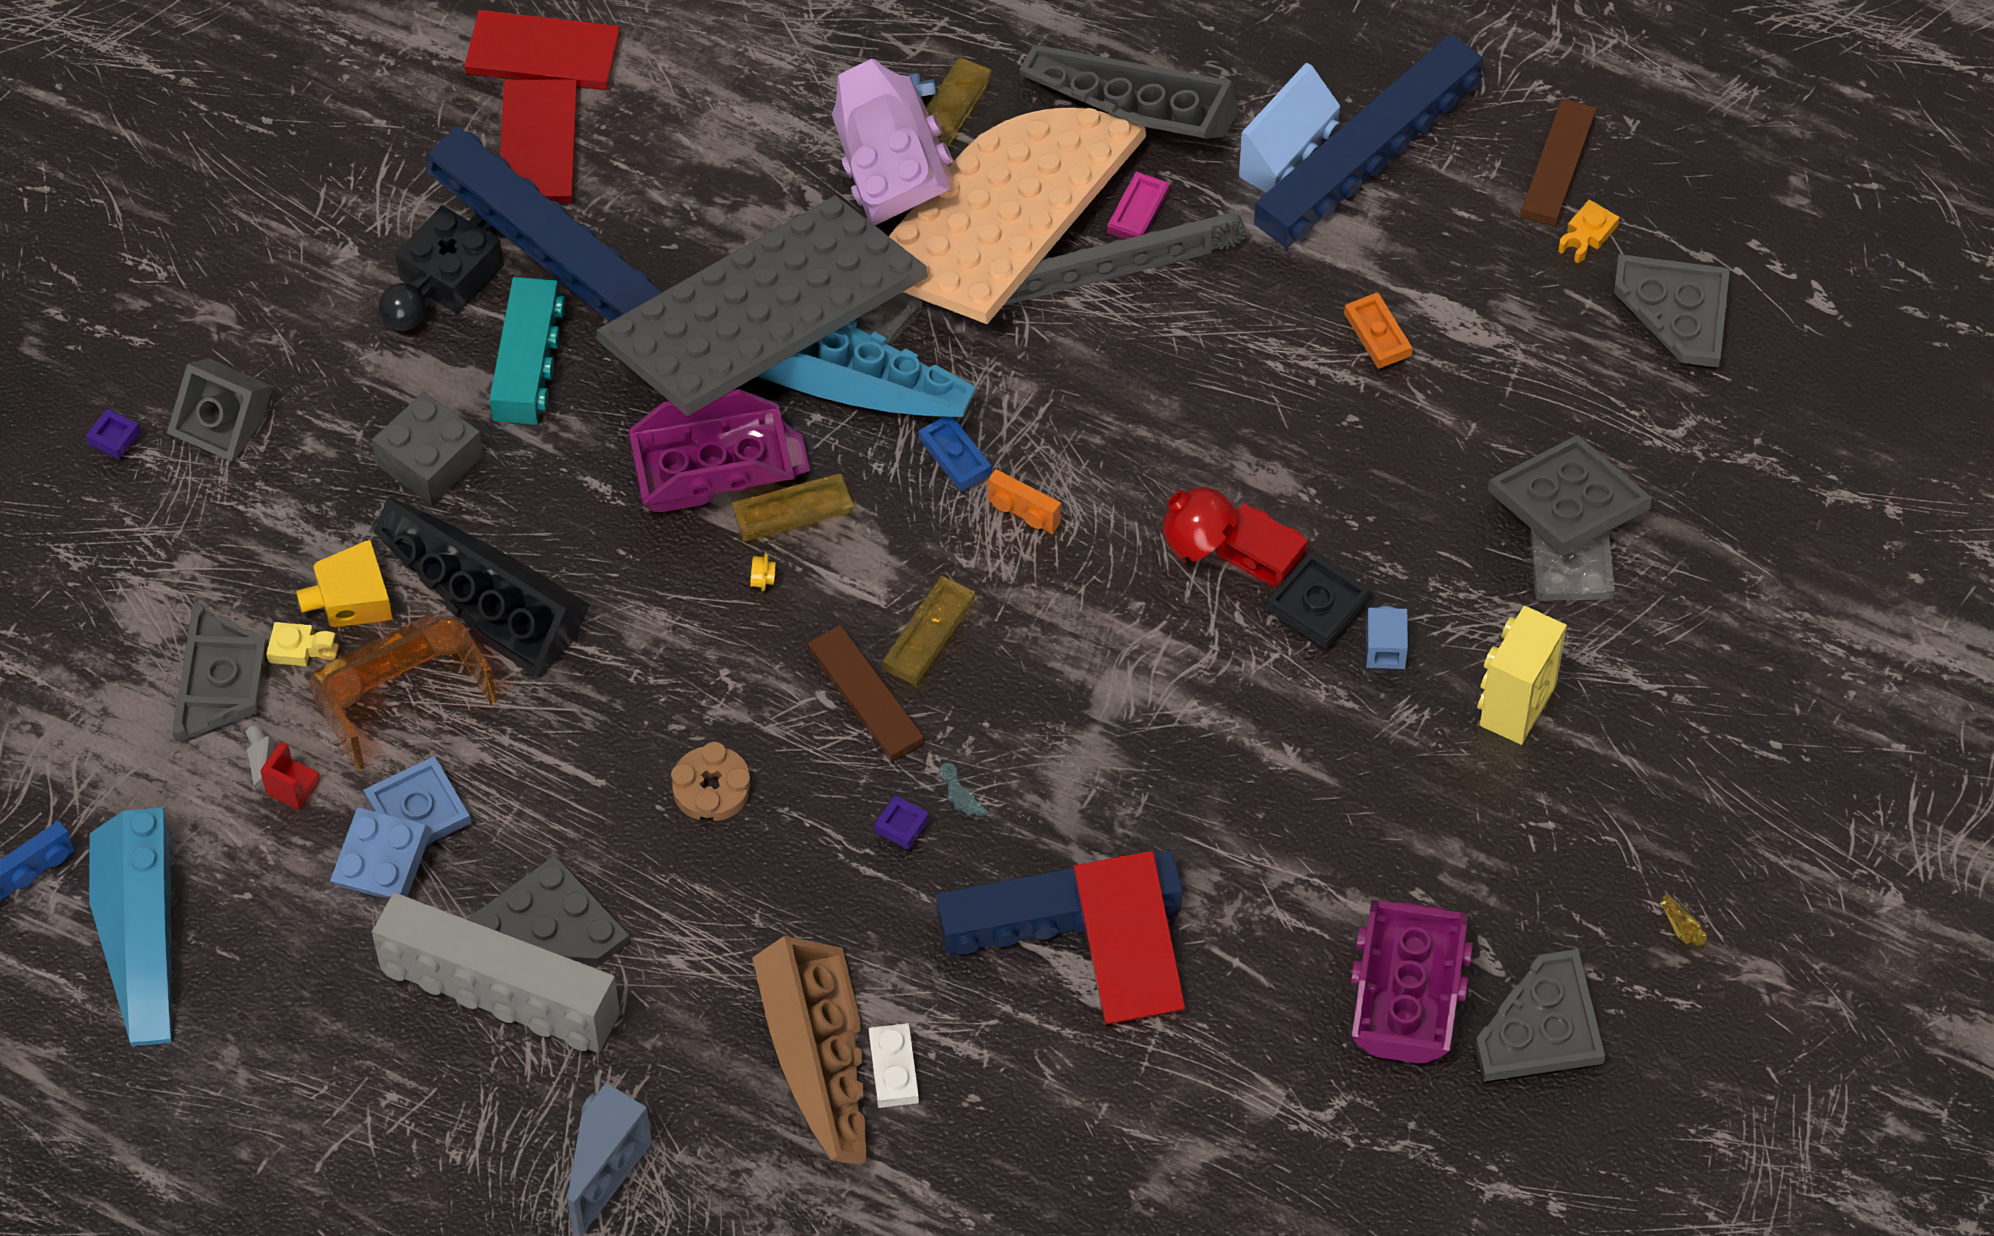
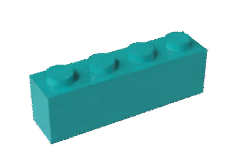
[490,277,565,425]

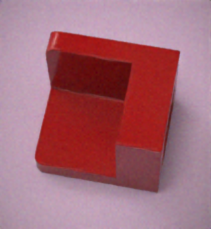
[260,742,320,810]

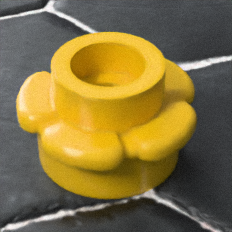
[750,553,776,591]

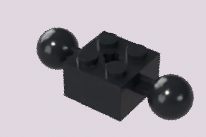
[378,205,504,331]

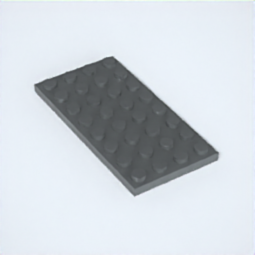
[596,195,928,416]

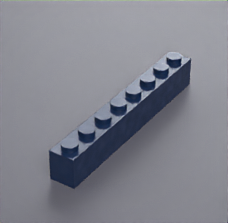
[1254,34,1483,249]
[425,125,662,322]

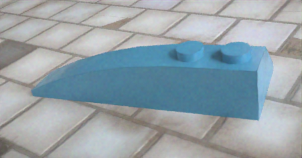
[756,320,976,417]
[89,807,172,1046]

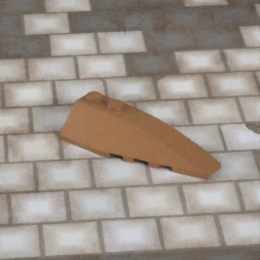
[752,936,866,1165]

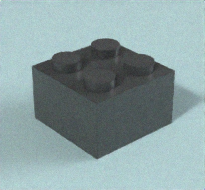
[372,391,484,505]

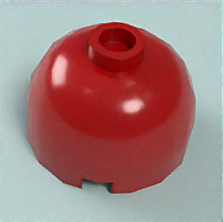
[1162,487,1240,563]

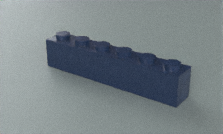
[936,850,1182,954]

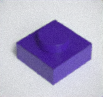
[86,408,141,459]
[874,795,929,850]

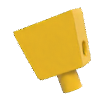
[296,540,393,627]

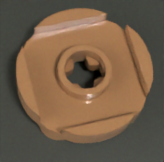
[671,742,750,821]

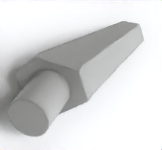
[246,725,275,789]

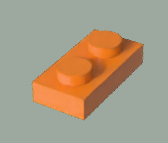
[1344,292,1412,369]
[988,469,1061,534]

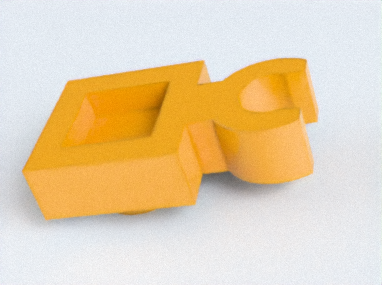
[1558,199,1620,263]

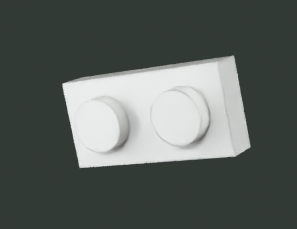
[869,1023,919,1108]

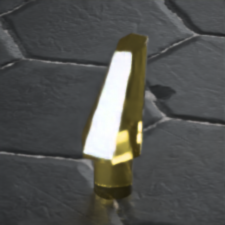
[1662,894,1707,946]

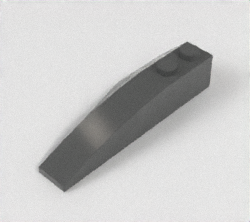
[1019,44,1238,138]

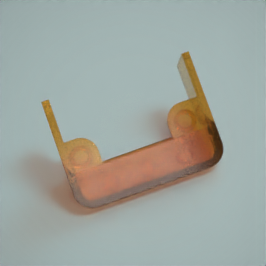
[309,614,497,771]

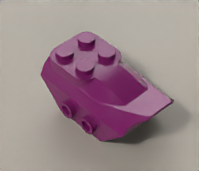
[629,389,810,512]
[1351,900,1473,1063]

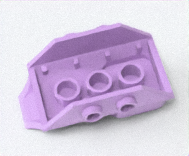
[832,59,953,225]

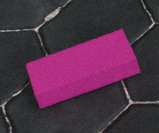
[1107,171,1170,239]

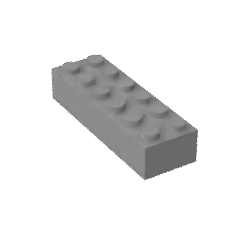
[372,892,620,1053]

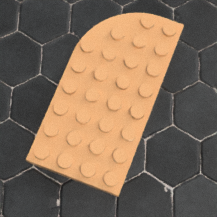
[889,108,1146,324]

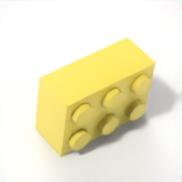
[1477,606,1567,745]

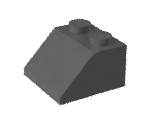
[167,358,273,461]

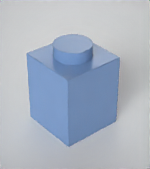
[1366,606,1408,669]

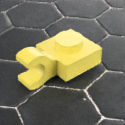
[266,622,339,666]

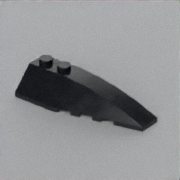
[374,498,590,676]

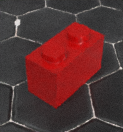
[1217,503,1308,589]

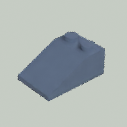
[567,1083,652,1236]

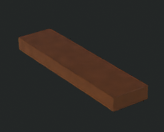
[1520,98,1597,226]
[808,625,924,762]

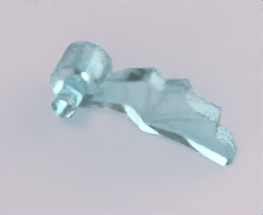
[939,763,988,817]

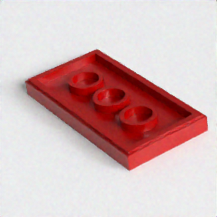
[464,10,620,90]
[500,79,577,204]
[1073,851,1185,1025]

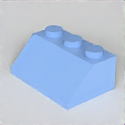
[1239,62,1341,193]

